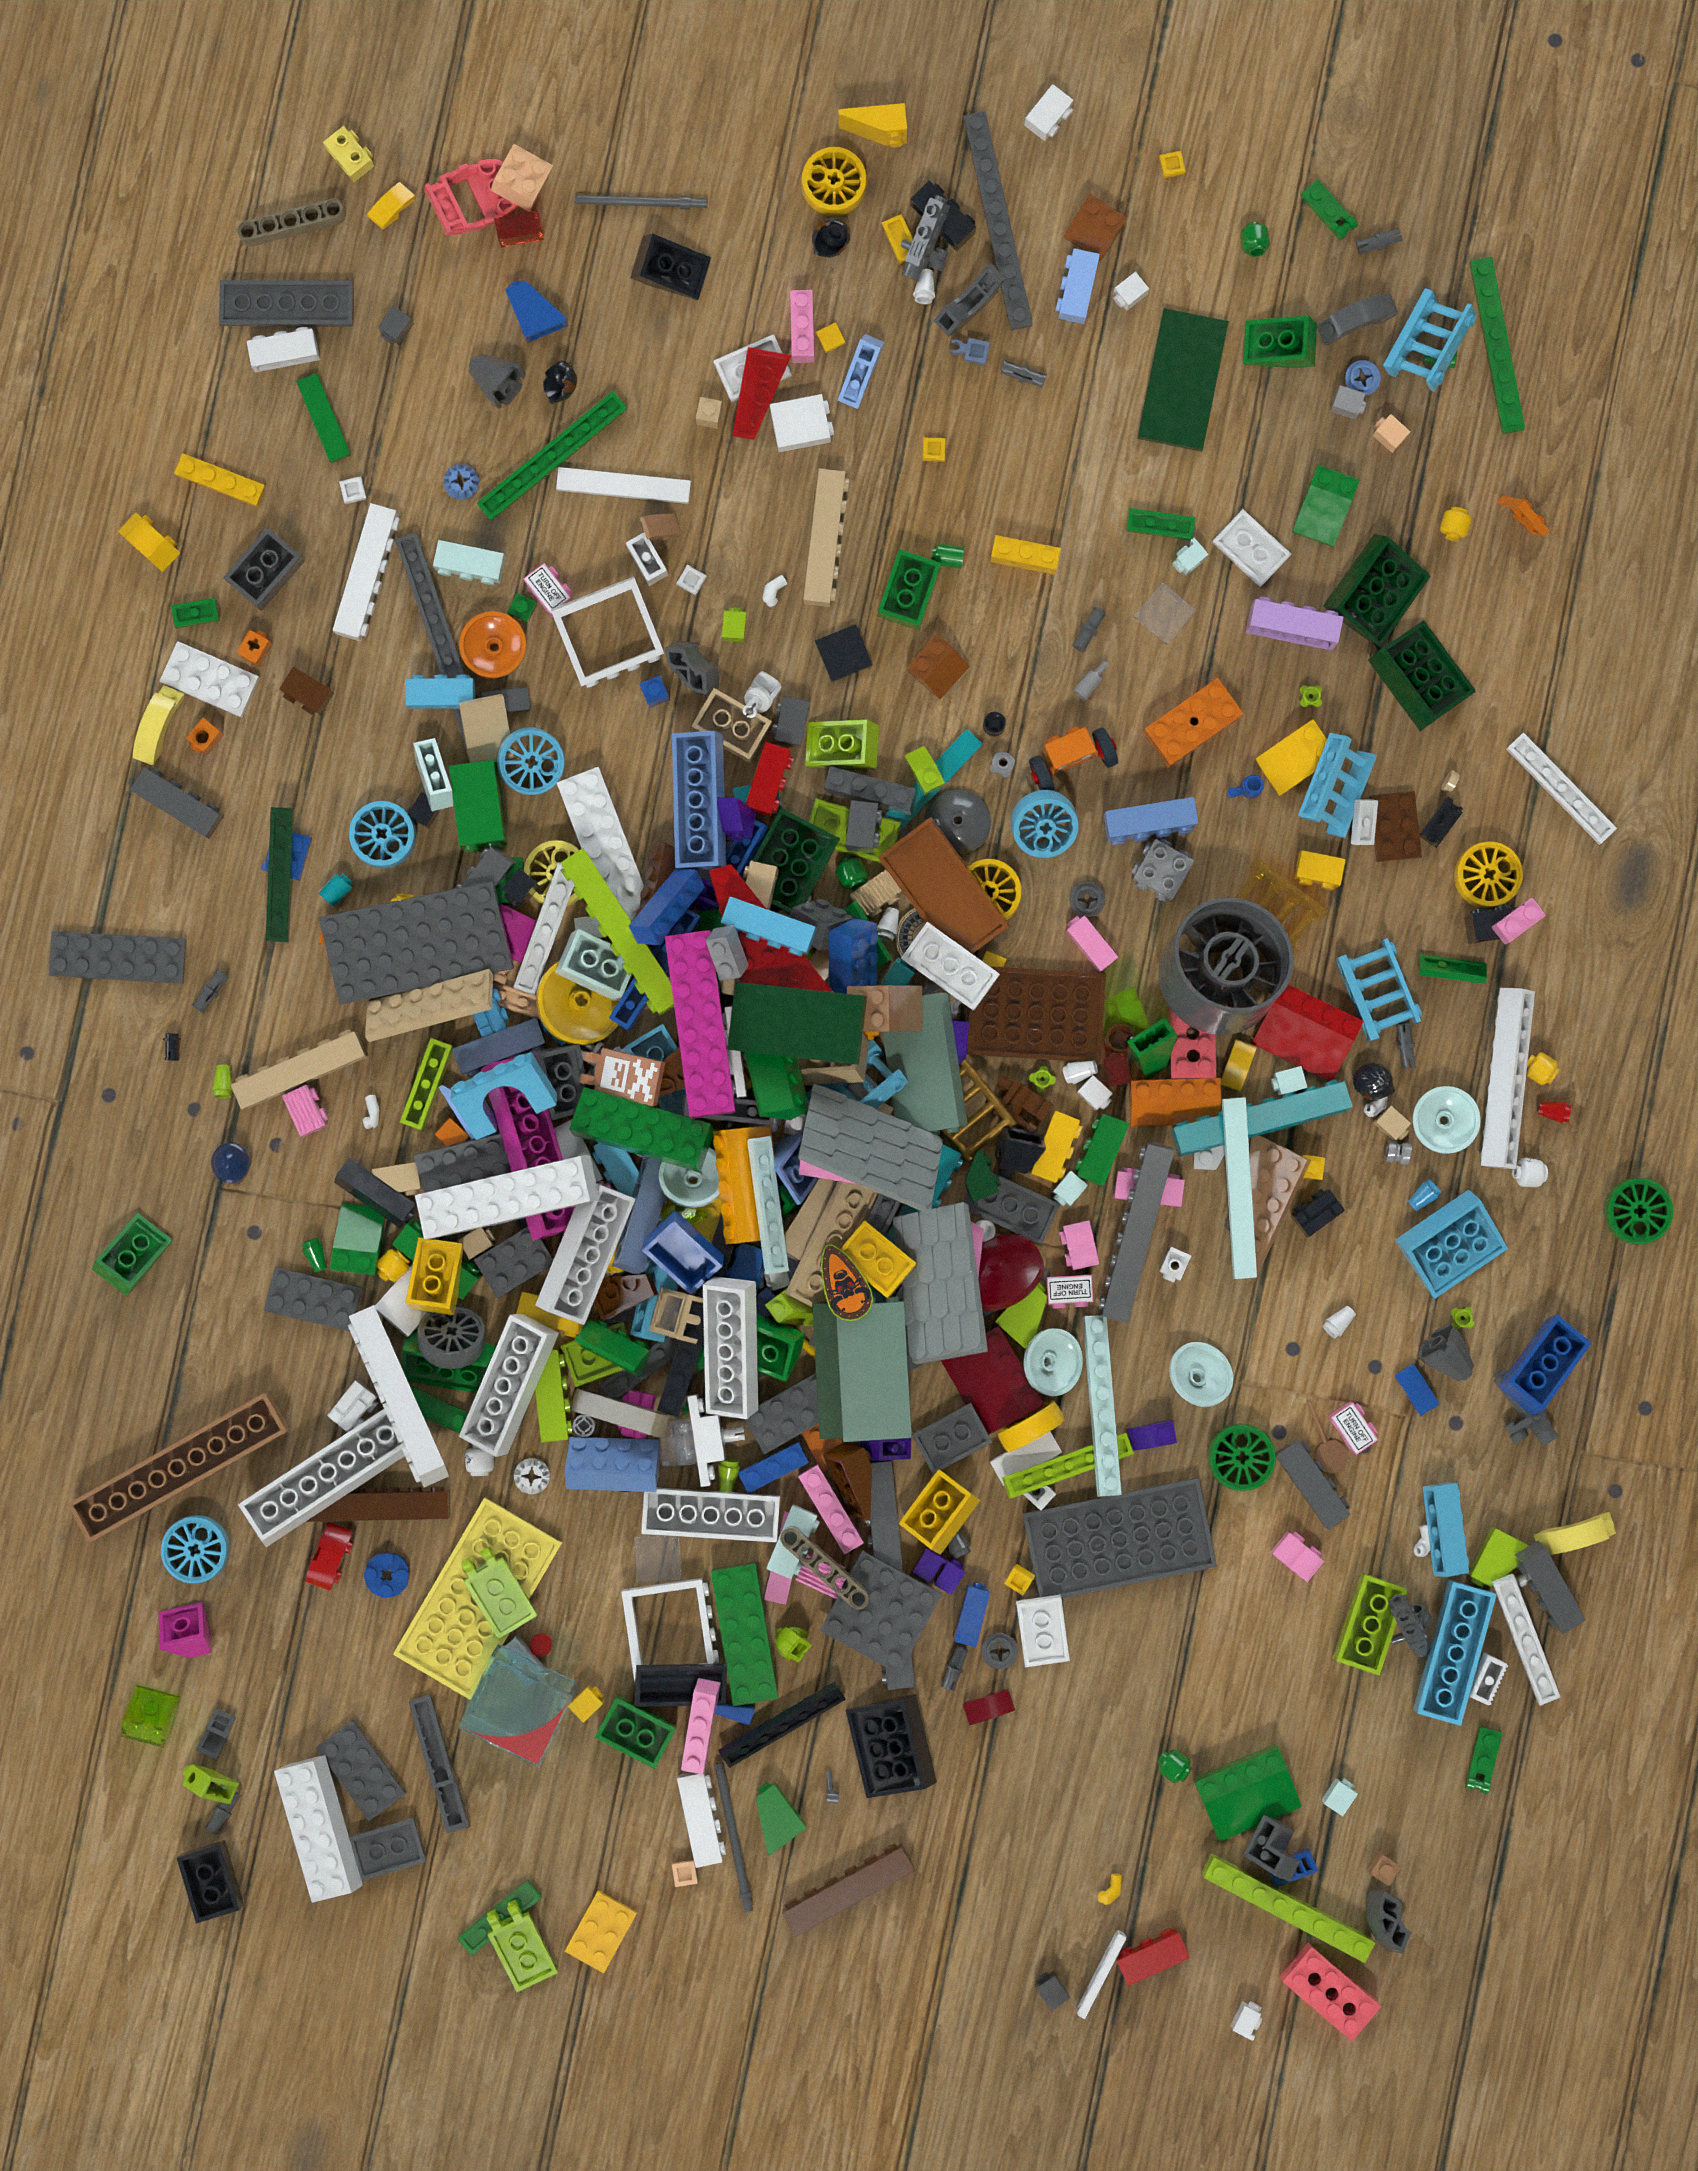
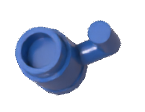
[1226,775,1264,799]

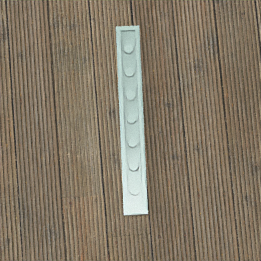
[1222,1097,1257,1279]

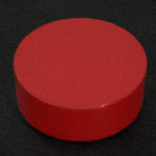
[530,1633,553,1657]

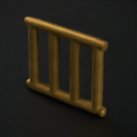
[942,1059,1017,1163]

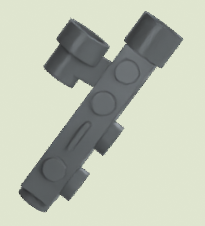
[901,195,950,281]
[1493,1368,1558,1446]
[1389,1595,1432,1657]

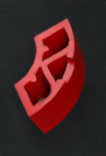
[305,1522,354,1591]

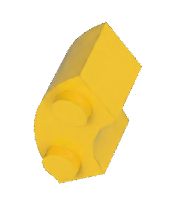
[118,512,180,572]

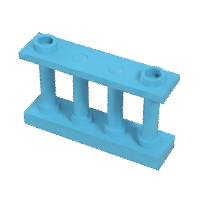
[1383,288,1476,392]
[1298,733,1377,838]
[1335,938,1422,1042]
[806,1040,908,1109]

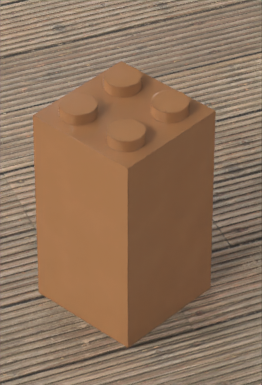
[847,985,923,1032]

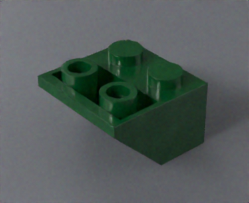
[964,1150,1001,1203]

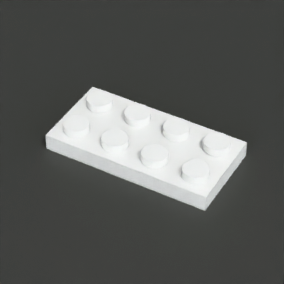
[159,641,260,718]
[901,922,1000,1011]

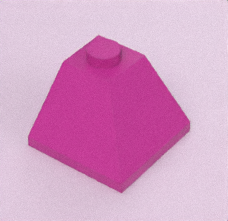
[500,904,537,963]
[158,1602,212,1658]

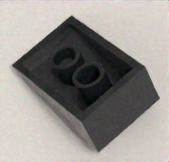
[630,233,711,300]

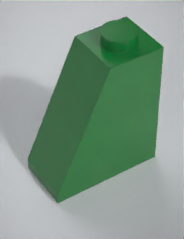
[1127,1018,1178,1080]
[756,1781,807,1855]

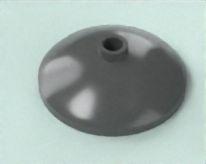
[924,789,991,856]

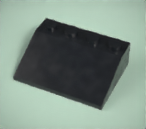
[846,1694,937,1798]

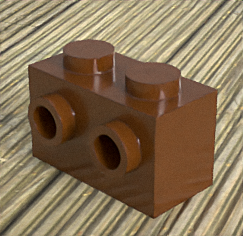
[279,667,334,716]

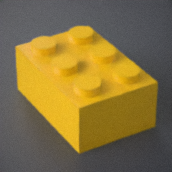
[898,1469,981,1555]

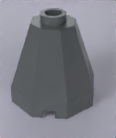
[469,354,526,409]
[1417,1324,1474,1381]

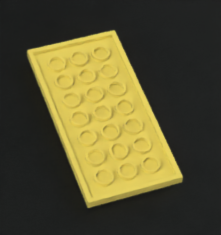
[393,1497,563,1700]

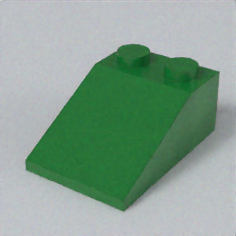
[1243,315,1317,368]
[1292,465,1360,547]
[330,1203,385,1275]
[92,1213,173,1297]

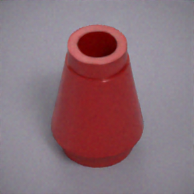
[1538,1102,1572,1124]

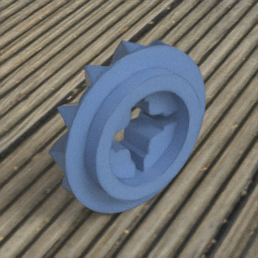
[1345,360,1381,396]
[443,464,479,500]

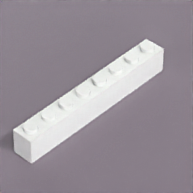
[1481,988,1535,1169]

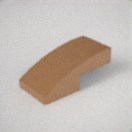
[640,514,682,540]

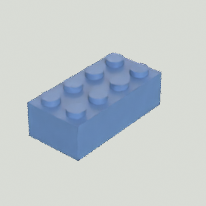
[1102,797,1198,846]
[565,1437,661,1492]

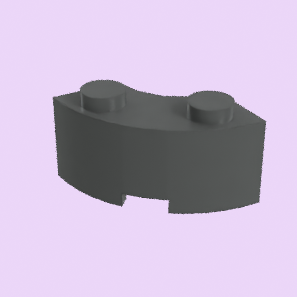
[665,641,719,694]
[1367,1890,1411,1954]

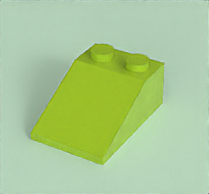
[805,720,879,770]

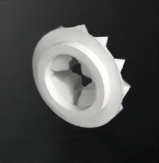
[514,1458,550,1494]

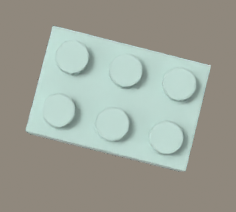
[555,929,631,1001]

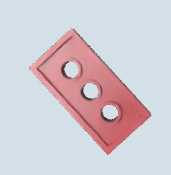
[1167,1004,1216,1079]
[1279,1942,1381,2042]

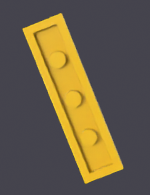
[174,453,266,507]

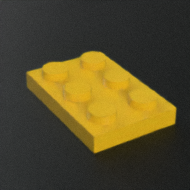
[841,1220,917,1299]
[564,1890,637,1973]

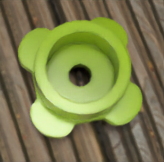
[1300,685,1322,707]
[1029,1066,1056,1092]
[1451,1307,1474,1330]

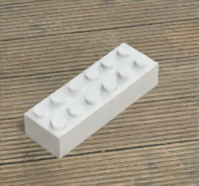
[535,1183,635,1325]
[703,1276,758,1419]
[459,1313,559,1457]
[641,1487,780,1542]
[274,1755,363,1903]

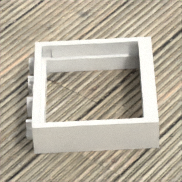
[551,576,664,688]
[622,1577,719,1681]

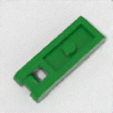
[1300,179,1358,240]
[1465,1726,1503,1794]

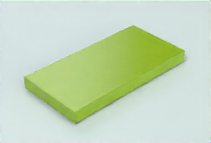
[809,798,902,863]

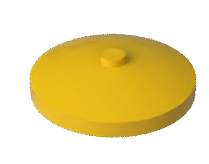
[536,961,624,1045]

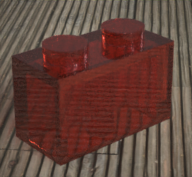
[494,210,544,248]
[1101,1052,1132,1088]

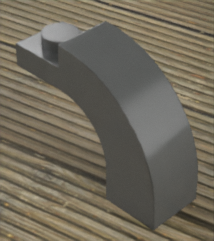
[933,263,1006,337]
[1317,294,1399,345]

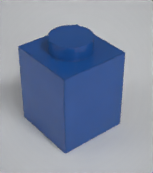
[639,675,670,708]

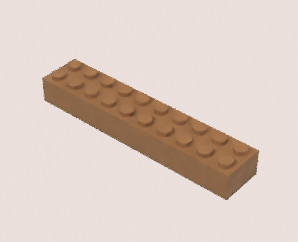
[67,1391,291,1543]

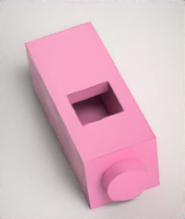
[1066,915,1118,973]

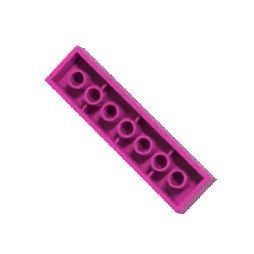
[665,930,736,1119]
[481,1058,575,1241]

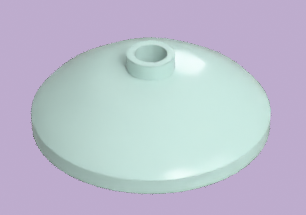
[1412,1086,1480,1154]
[659,1148,720,1208]
[1024,1328,1083,1396]
[1169,1342,1233,1407]

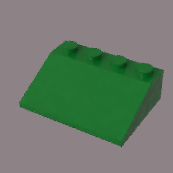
[1192,1744,1302,1842]

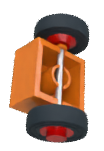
[1029,726,1118,791]

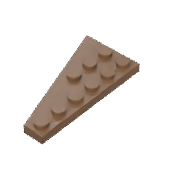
[1245,1135,1311,1282]

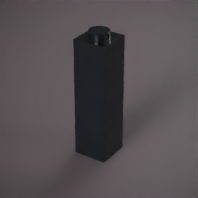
[334,1158,415,1228]

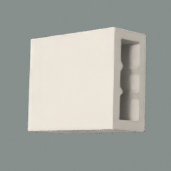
[770,394,834,452]

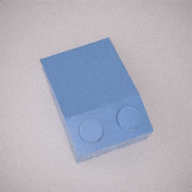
[774,1131,819,1205]

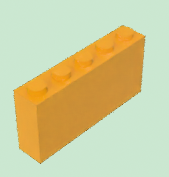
[713,1125,777,1244]

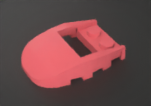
[424,159,518,236]

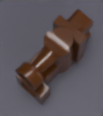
[984,1076,1053,1132]

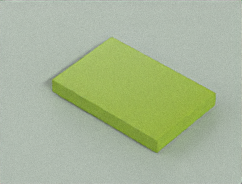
[560,1322,631,1388]

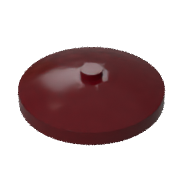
[978,1235,1044,1311]

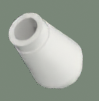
[913,269,935,304]
[877,907,899,942]
[1063,1060,1098,1084]
[1323,1306,1356,1338]

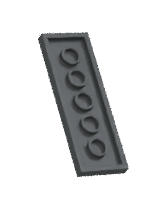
[219,280,354,327]
[49,931,187,984]

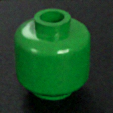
[1240,222,1270,257]
[835,856,868,891]
[1158,1749,1192,1783]

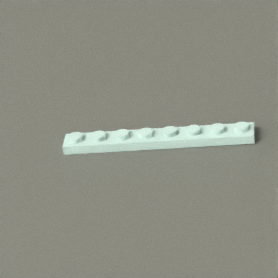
[1083,1315,1122,1497]

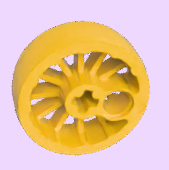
[801,147,867,217]
[1454,841,1523,909]
[968,859,1022,920]
[997,1401,1065,1453]

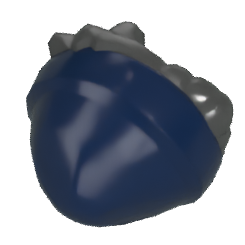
[211,1142,252,1185]

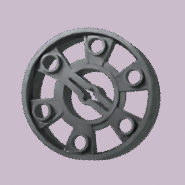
[1159,897,1294,1035]

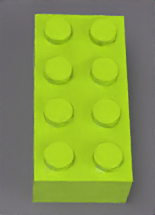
[1333,1572,1408,1676]

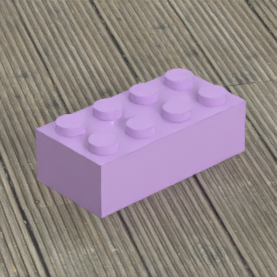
[1245,597,1343,651]

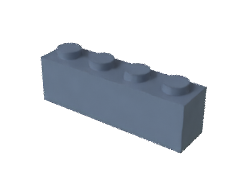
[452,1018,547,1077]

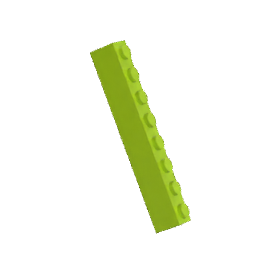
[560,848,674,1015]
[1201,1853,1375,1963]

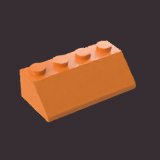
[1129,1078,1222,1127]

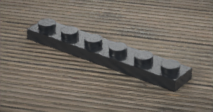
[718,1681,846,1768]

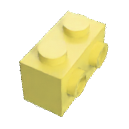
[323,126,374,183]

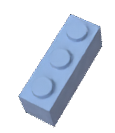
[1056,249,1100,324]

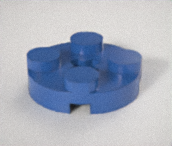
[364,1552,410,1598]

